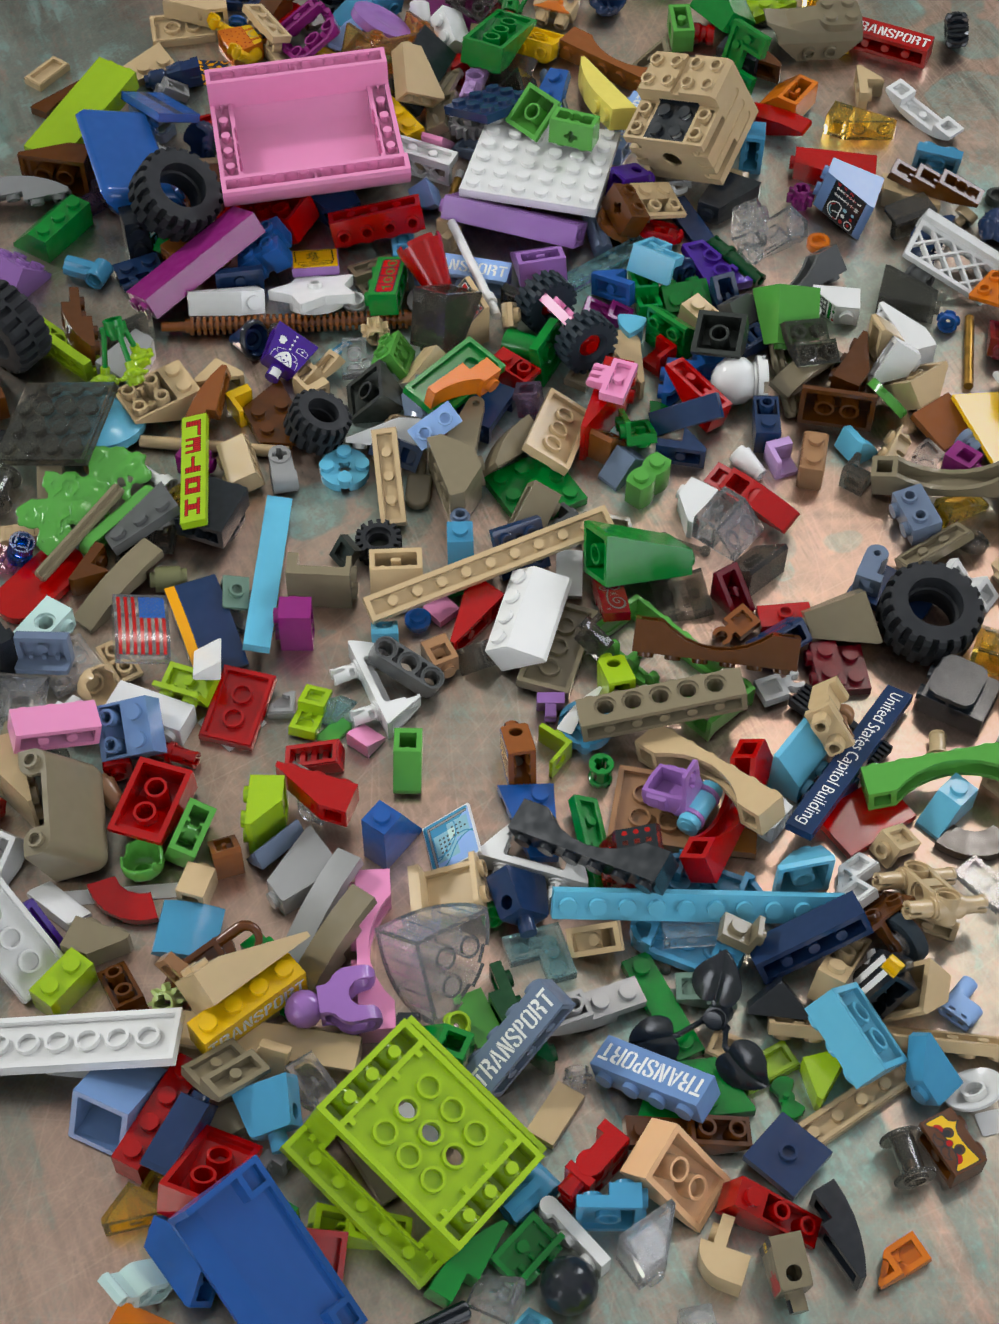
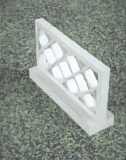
[902,208,999,306]

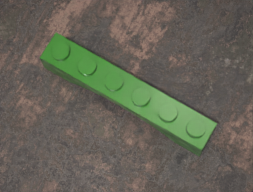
[860,742,999,810]

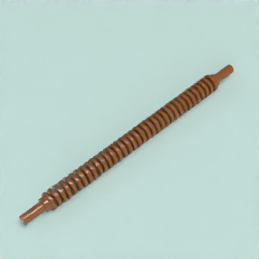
[161,309,437,336]

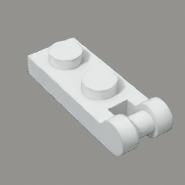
[539,1195,611,1278]

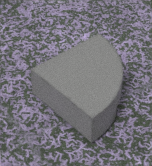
[267,691,296,719]

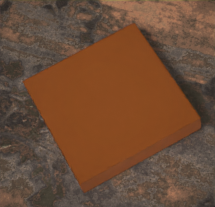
[910,392,969,455]

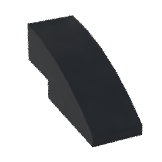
[809,1179,867,1291]

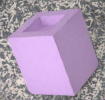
[763,436,798,480]

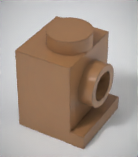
[420,633,459,679]

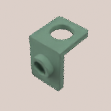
[220,575,249,611]

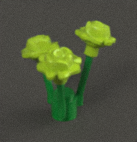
[90,316,154,392]

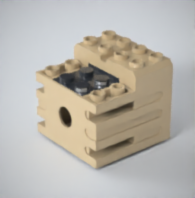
[623,51,759,185]

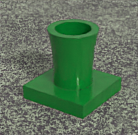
[500,317,562,387]

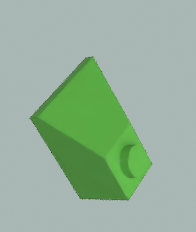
[505,82,562,142]

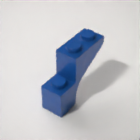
[657,354,725,407]

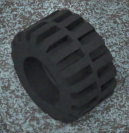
[283,389,352,456]

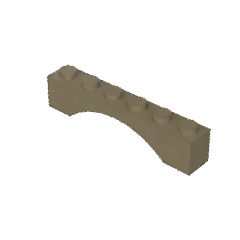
[871,456,999,498]

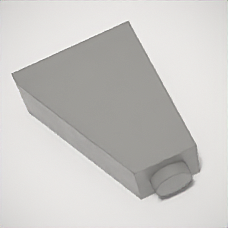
[95,328,156,387]
[266,825,333,916]

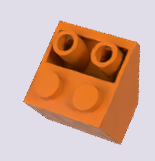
[760,74,819,116]

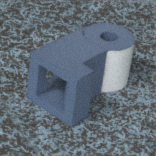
[852,544,889,598]

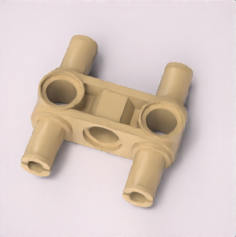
[872,860,989,927]

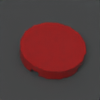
[639,219,684,245]

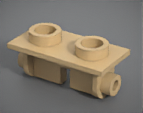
[876,424,911,458]

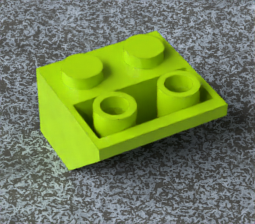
[240,774,289,854]

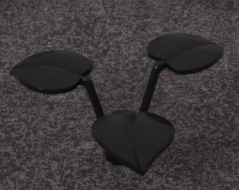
[629,949,770,1091]

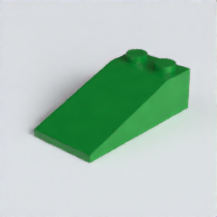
[460,8,537,74]

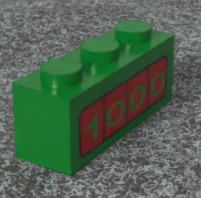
[364,257,409,316]

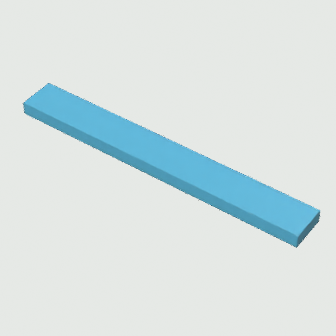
[242,495,292,654]

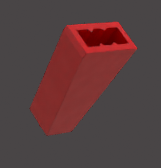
[789,147,877,186]

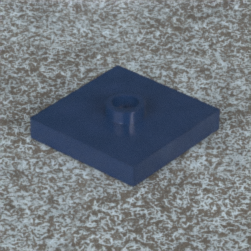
[742,1112,833,1201]

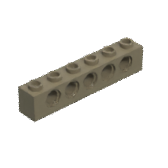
[575,667,748,742]

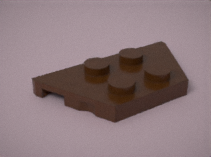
[243,380,297,450]

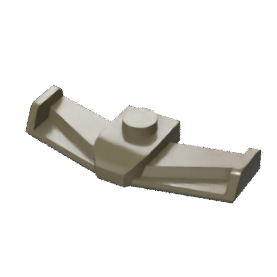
[425,67,465,136]

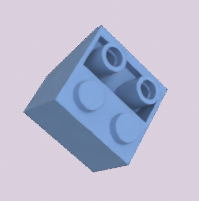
[96,695,167,762]

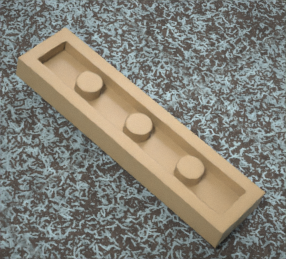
[371,427,407,527]

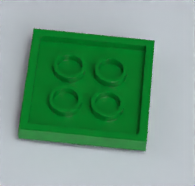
[484,456,588,521]

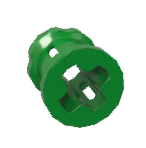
[588,753,614,789]

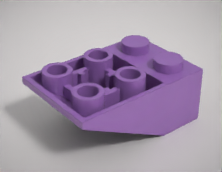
[510,245,567,287]

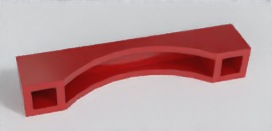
[679,739,773,883]

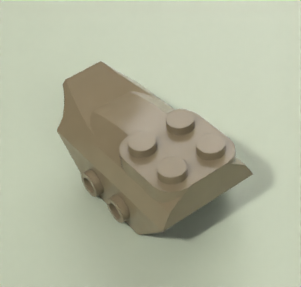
[763,0,863,61]

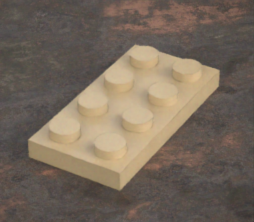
[521,387,587,476]

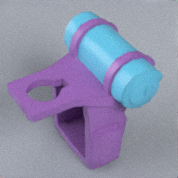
[642,759,723,836]

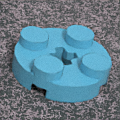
[319,444,370,492]

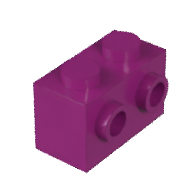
[273,596,315,651]

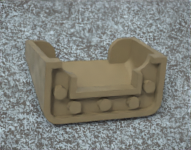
[18,748,109,882]

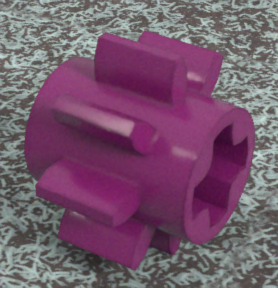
[786,182,815,211]

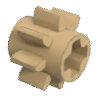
[361,316,390,346]

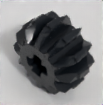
[943,11,969,49]

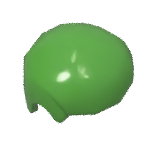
[120,839,165,882]

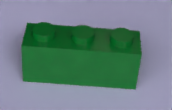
[13,194,94,264]

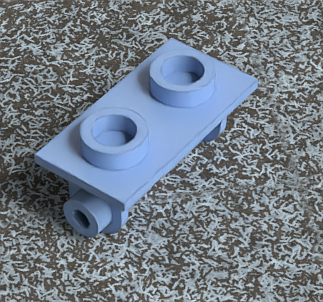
[407,401,463,451]

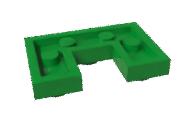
[721,18,772,95]

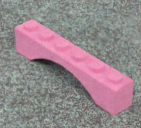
[349,868,396,1044]

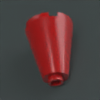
[397,231,453,301]

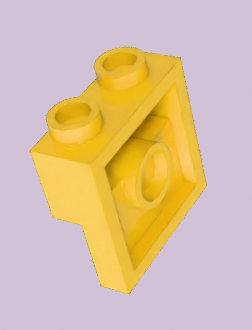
[517,27,564,63]

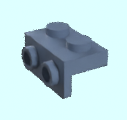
[13,631,75,675]

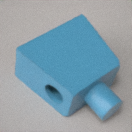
[232,1072,302,1155]

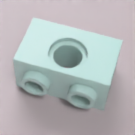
[13,596,76,634]

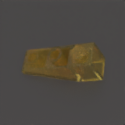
[823,100,898,140]

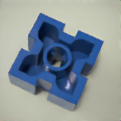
[238,216,293,279]

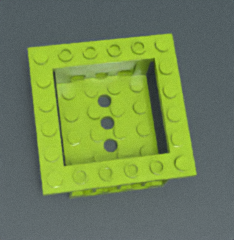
[279,1015,547,1290]

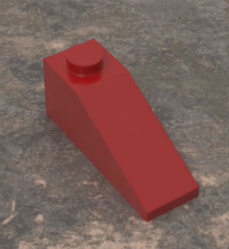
[665,357,733,433]
[450,581,505,656]

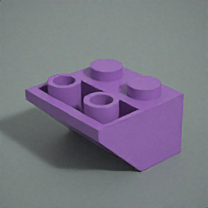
[0,248,52,297]

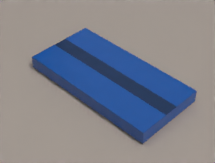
[121,91,200,123]

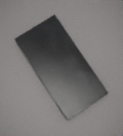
[388,25,457,117]

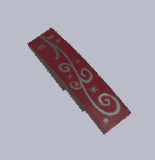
[589,575,631,622]

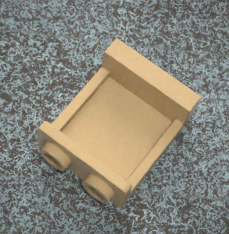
[407,851,491,930]

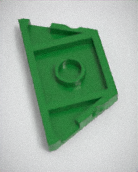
[638,1057,756,1118]

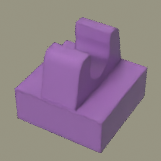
[536,692,565,722]

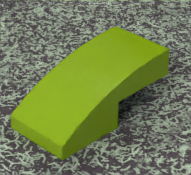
[288,684,333,741]

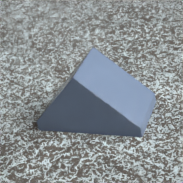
[598,445,646,492]

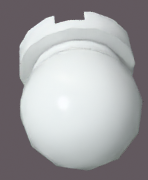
[710,355,769,405]

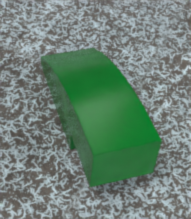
[627,271,663,318]
[423,1220,508,1309]

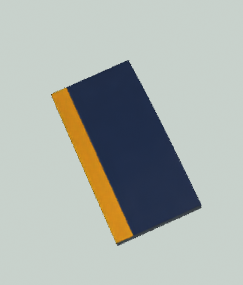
[164,574,249,672]

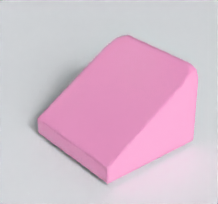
[346,724,386,758]

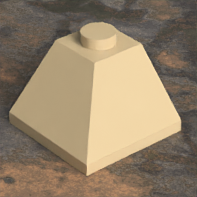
[883,361,948,411]
[882,958,951,1023]

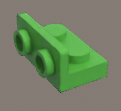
[371,330,416,380]

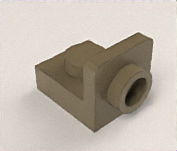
[717,912,767,955]

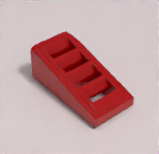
[285,739,345,773]

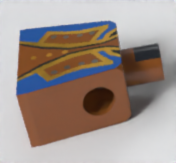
[500,720,537,785]

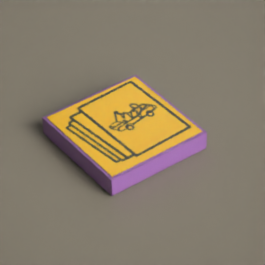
[291,248,340,278]

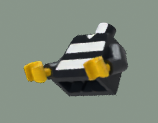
[853,948,917,1020]

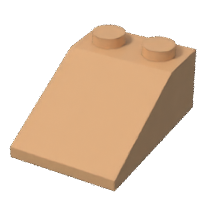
[620,1118,731,1233]

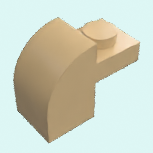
[697,1213,751,1298]

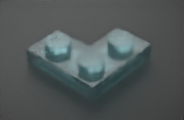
[502,922,577,984]

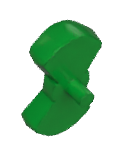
[769,1076,805,1121]

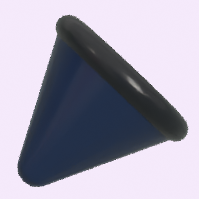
[229,319,269,361]

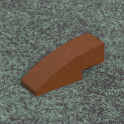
[181,364,231,430]

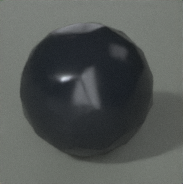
[540,1255,599,1316]

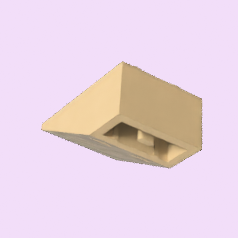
[112,359,200,424]
[0,733,44,828]

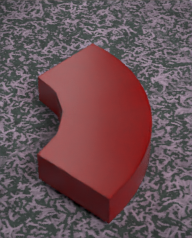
[87,876,159,925]

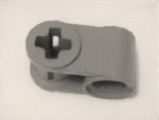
[268,445,299,494]

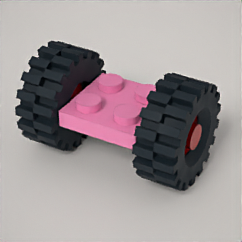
[514,269,618,374]

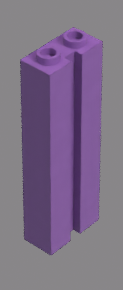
[439,192,588,249]

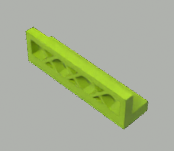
[42,316,101,383]

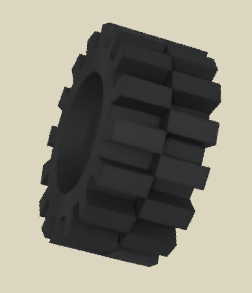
[355,519,402,566]

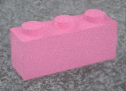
[7,700,102,754]

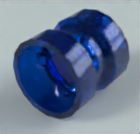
[6,531,35,567]

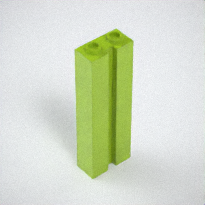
[24,57,140,150]

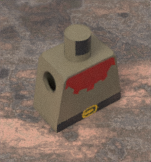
[759,1230,813,1315]

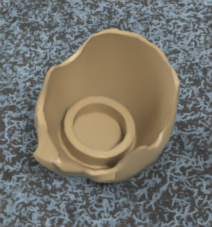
[77,664,118,706]

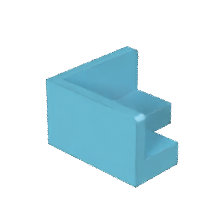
[626,236,685,286]

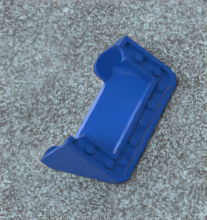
[75,109,186,214]

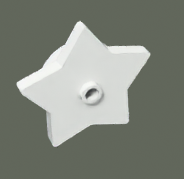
[268,274,355,315]

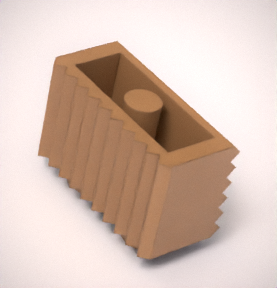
[796,431,829,491]

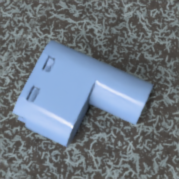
[938,976,983,1032]

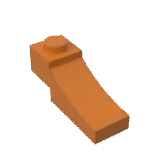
[424,357,501,409]

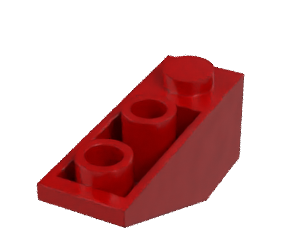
[275,761,359,827]
[715,1175,822,1250]

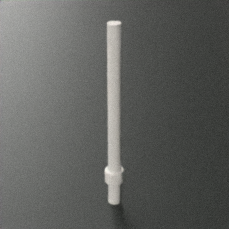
[447,219,502,320]

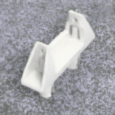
[329,640,421,739]
[477,823,588,907]

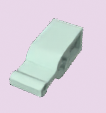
[97,1258,173,1308]

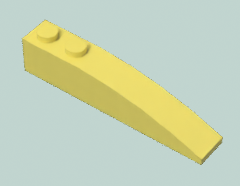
[578,56,637,130]

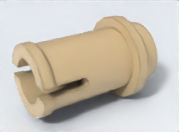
[927,729,947,753]

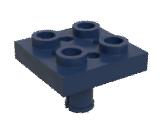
[489,515,551,581]

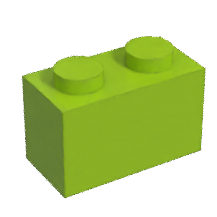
[29,947,98,1015]

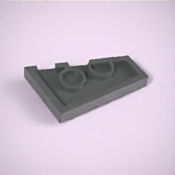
[104,481,180,556]

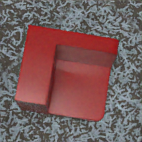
[642,334,677,378]

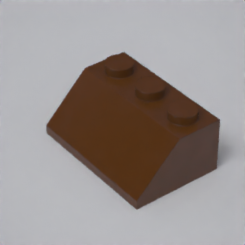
[796,384,878,432]

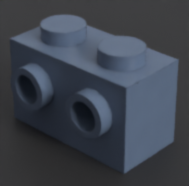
[889,483,943,546]

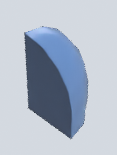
[408,178,441,210]

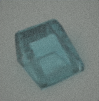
[322,695,357,725]

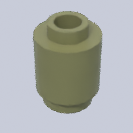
[150,566,187,593]

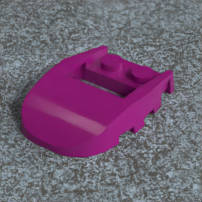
[280,0,341,59]

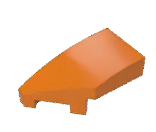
[878,1231,932,1290]

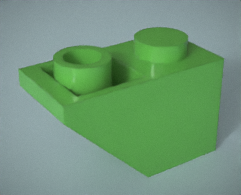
[393,728,423,794]

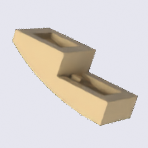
[291,349,346,385]

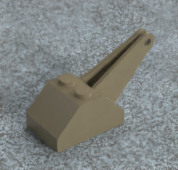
[427,396,485,522]

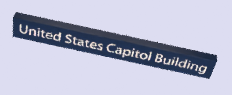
[785,684,913,841]

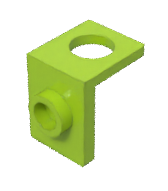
[538,723,572,778]

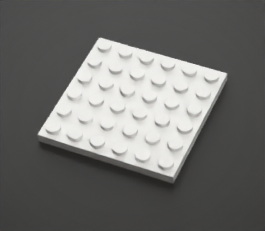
[459,117,621,217]

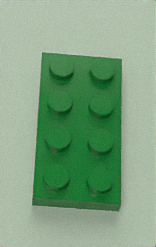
[403,336,506,414]

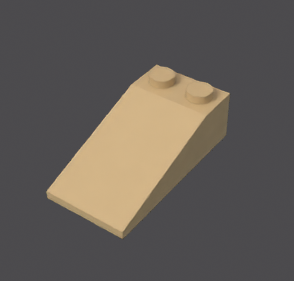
[175,931,310,1013]

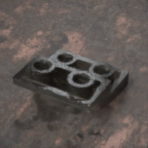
[780,318,841,368]

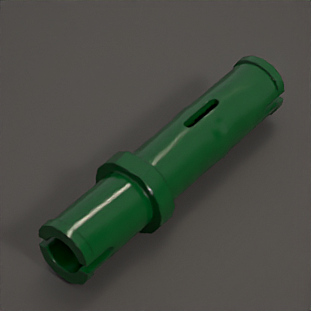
[708,235,766,287]

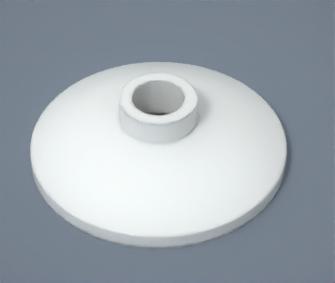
[945,1067,999,1112]

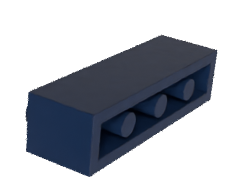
[750,891,874,985]

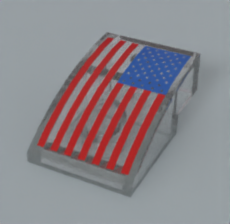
[111,594,171,664]

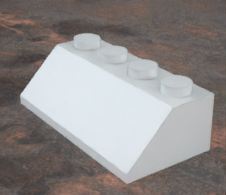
[485,566,572,671]

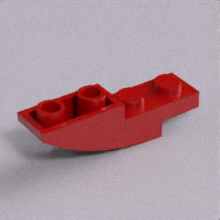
[704,462,800,534]

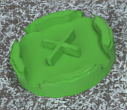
[867,378,908,419]

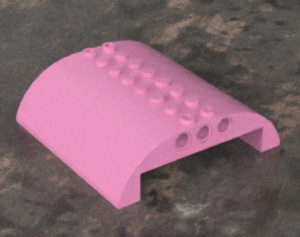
[204,47,411,207]

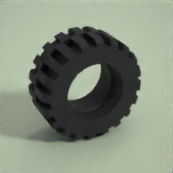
[128,147,223,242]
[0,279,52,374]
[875,561,985,666]

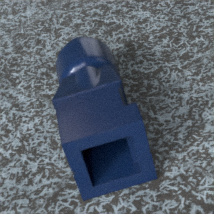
[144,56,204,90]

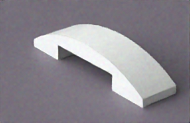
[885,78,964,141]

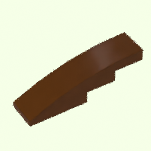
[887,158,985,208]

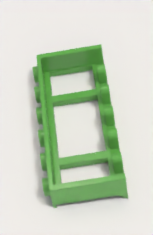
[590,594,756,742]

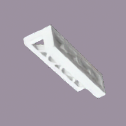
[400,134,458,186]

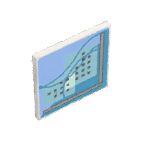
[422,803,482,870]

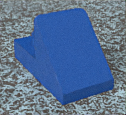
[591,269,635,307]

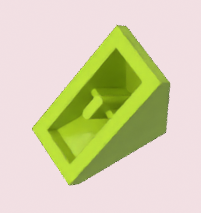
[799,1051,843,1111]

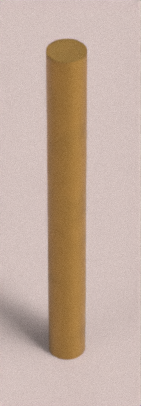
[963,314,974,390]

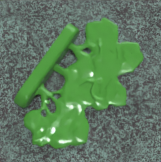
[16,446,153,556]

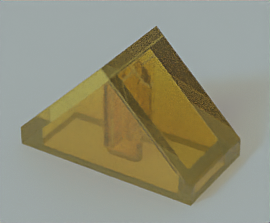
[101,1181,161,1237]

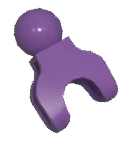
[284,965,383,1035]

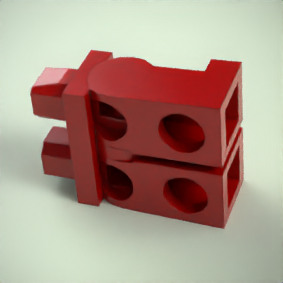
[557,1118,630,1214]

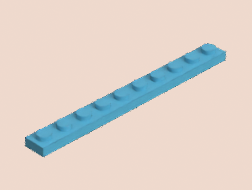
[550,886,845,924]

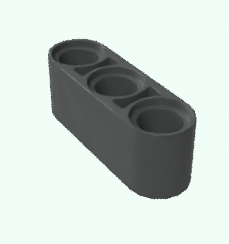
[368,636,445,698]

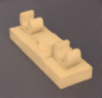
[242,4,292,52]

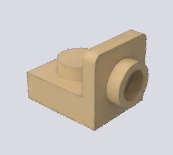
[869,823,922,869]

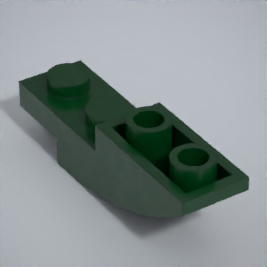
[488,960,558,1076]

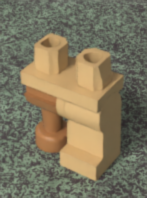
[804,676,855,757]

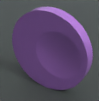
[351,1,411,45]

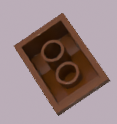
[17,142,97,198]

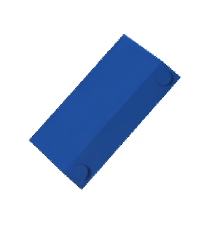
[168,1154,368,1324]

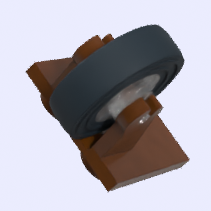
[863,890,929,962]

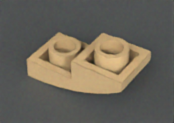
[501,302,521,329]
[95,637,144,683]

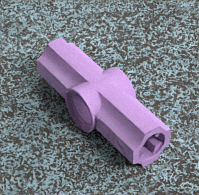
[458,67,489,98]

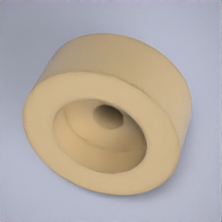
[954,205,978,228]

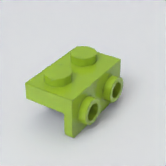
[151,661,220,708]

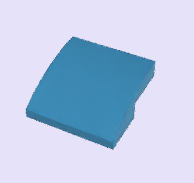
[151,900,225,959]

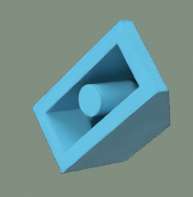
[915,772,979,840]

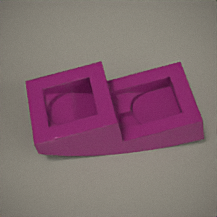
[580,295,634,328]

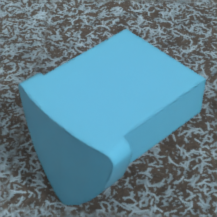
[617,314,647,344]
[834,425,878,467]

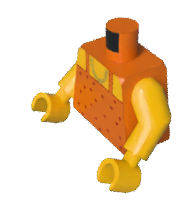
[206,12,267,66]

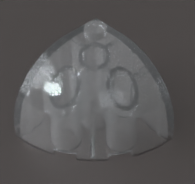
[374,903,490,1025]

